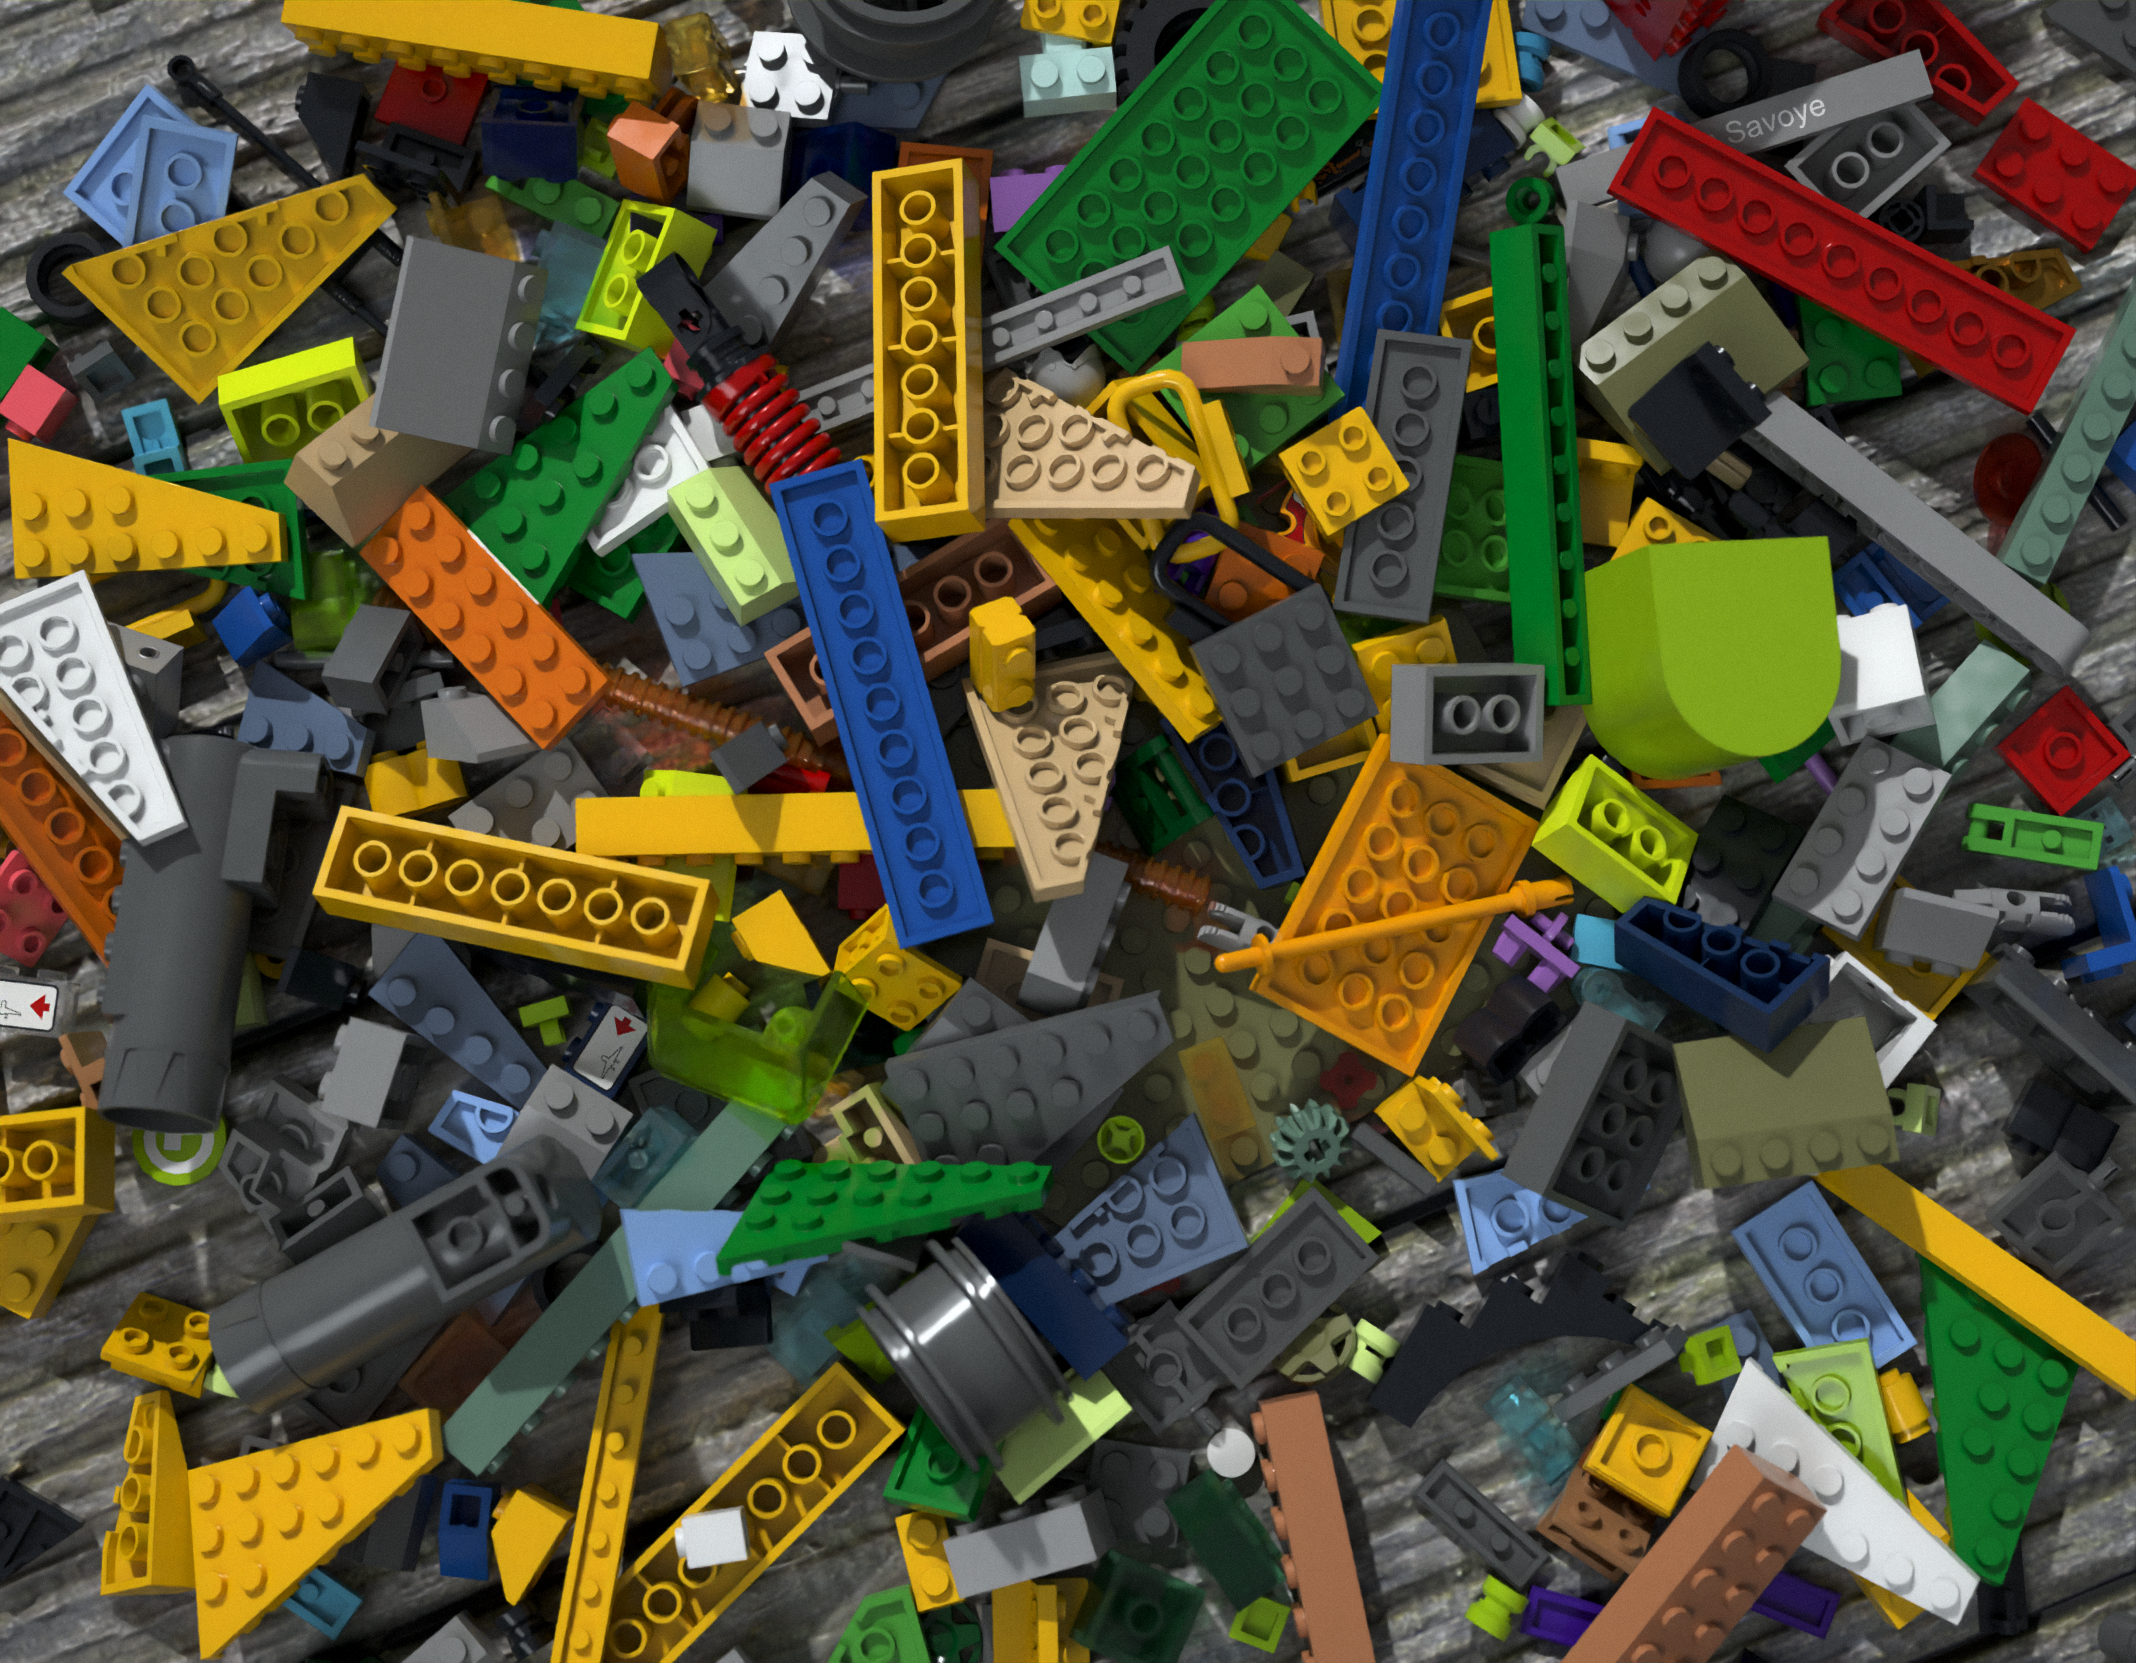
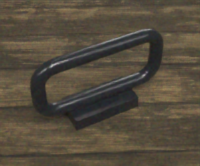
[1149,512,1334,643]

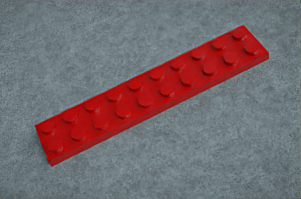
[1606,106,2077,416]

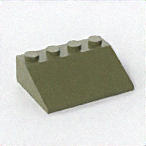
[1571,249,1810,476]
[1671,1016,1900,1189]

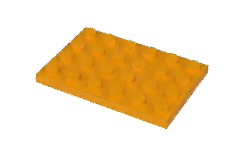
[1249,733,1540,1077]

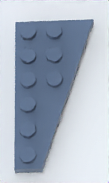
[631,545,932,689]
[999,1112,1251,1337]

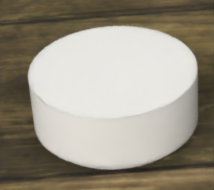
[1207,1428,1255,1478]

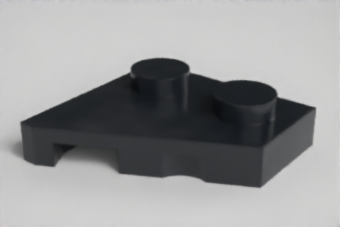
[0,1475,86,1583]

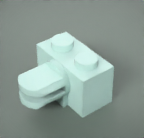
[1019,32,1117,118]

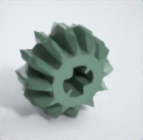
[1269,1098,1352,1184]

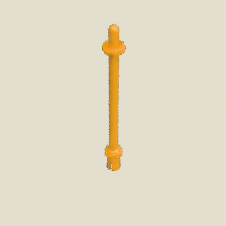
[1214,875,1574,977]

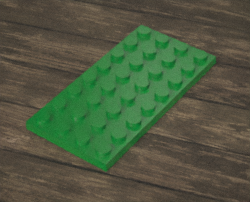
[994,0,1383,376]

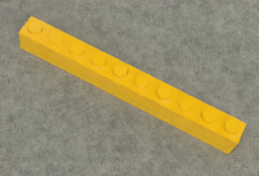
[576,789,1017,868]

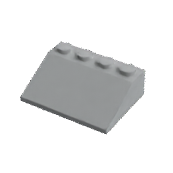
[369,236,549,456]

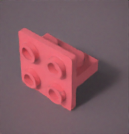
[0,849,68,968]

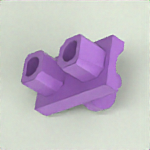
[1490,911,1581,995]

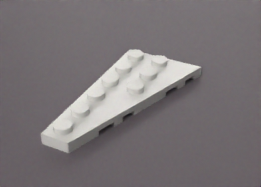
[0,569,189,847]
[1689,1357,1981,1626]

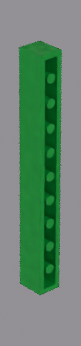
[1489,223,1592,708]

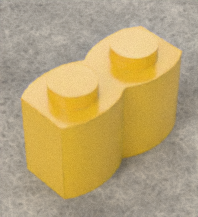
[363,740,472,819]

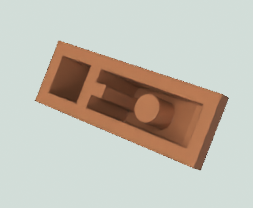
[1181,336,1326,397]

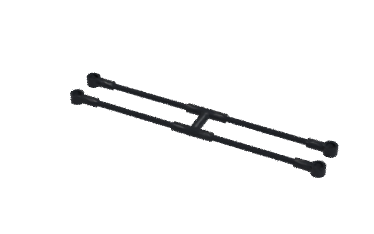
[124,55,576,441]

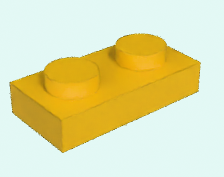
[895,1511,966,1614]

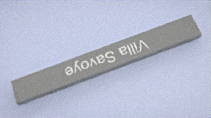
[1554,49,1934,210]

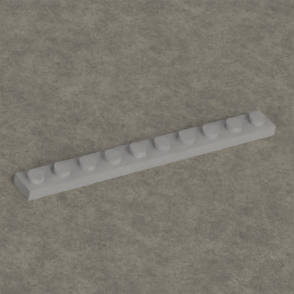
[791,245,1187,438]

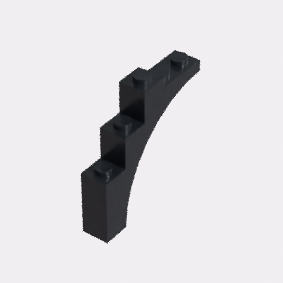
[1365,1251,1685,1429]

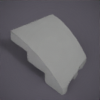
[218,1073,356,1252]

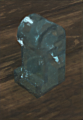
[1571,966,1670,1032]

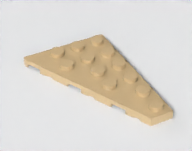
[983,367,1202,519]
[961,651,1137,903]

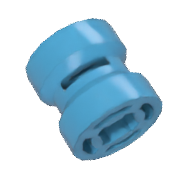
[1512,32,1552,93]

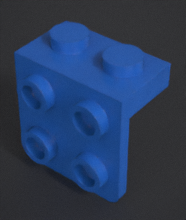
[2059,865,2136,984]

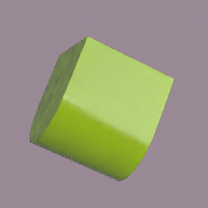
[1582,536,1841,781]

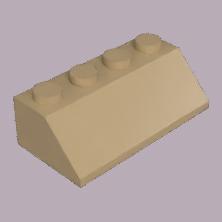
[283,393,476,548]

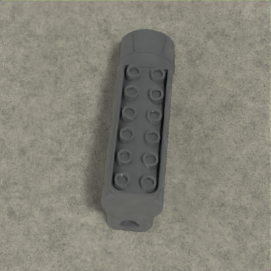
[96,734,334,1135]
[208,1134,603,1415]

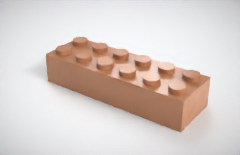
[763,518,1063,747]
[1250,1388,1376,1663]
[1561,1444,1827,1663]

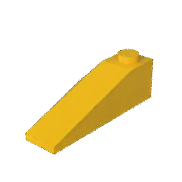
[100,1390,196,1596]

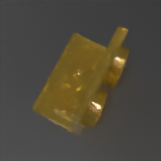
[425,191,521,262]

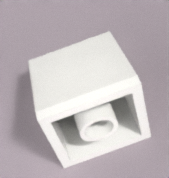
[1828,603,1936,746]

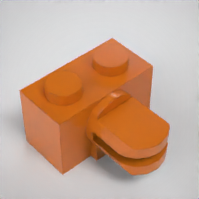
[606,86,699,207]

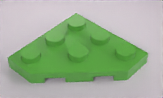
[827,1583,933,1663]

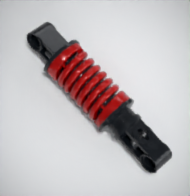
[636,251,895,559]

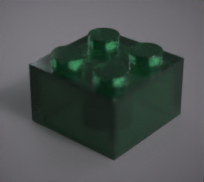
[1164,1468,1287,1612]
[1068,1548,1207,1663]

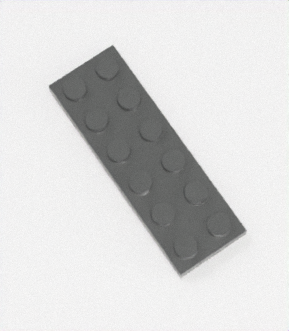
[1333,329,1474,625]

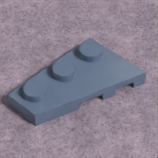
[237,659,376,778]

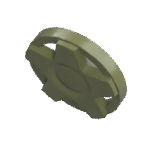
[1271,1302,1356,1386]

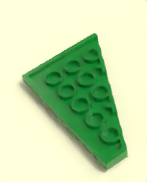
[441,346,680,611]
[715,1159,1054,1276]
[1915,1251,2079,1587]

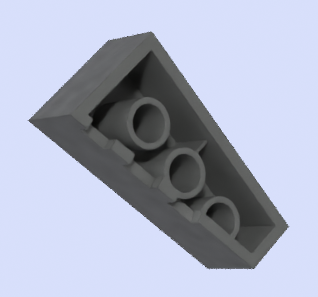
[691,171,868,355]

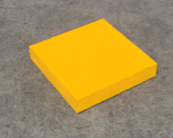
[1582,1383,1714,1519]

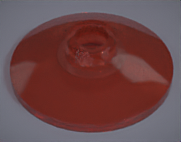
[1973,433,2043,527]

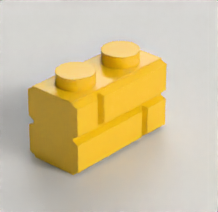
[969,596,1036,713]

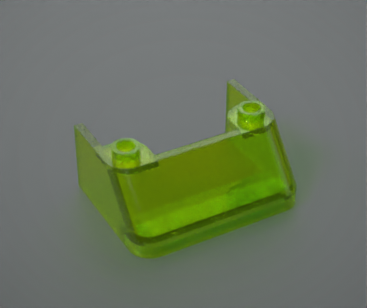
[647,938,869,1125]

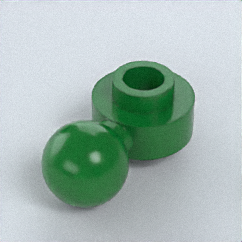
[1506,177,1556,226]

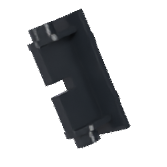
[1976,1534,2029,1635]

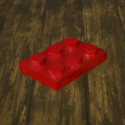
[1971,97,2136,254]

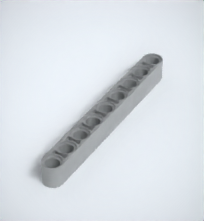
[1739,390,2092,678]

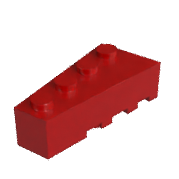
[1815,0,2020,128]

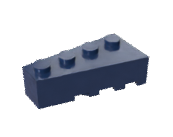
[1328,108,1516,256]
[1158,718,1308,892]
[1614,896,1831,1054]
[955,1210,1131,1381]

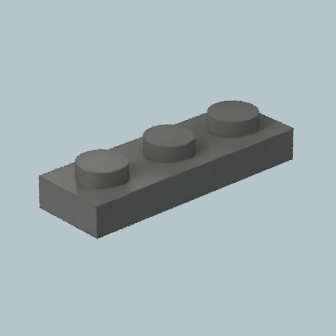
[1551,1323,1689,1424]

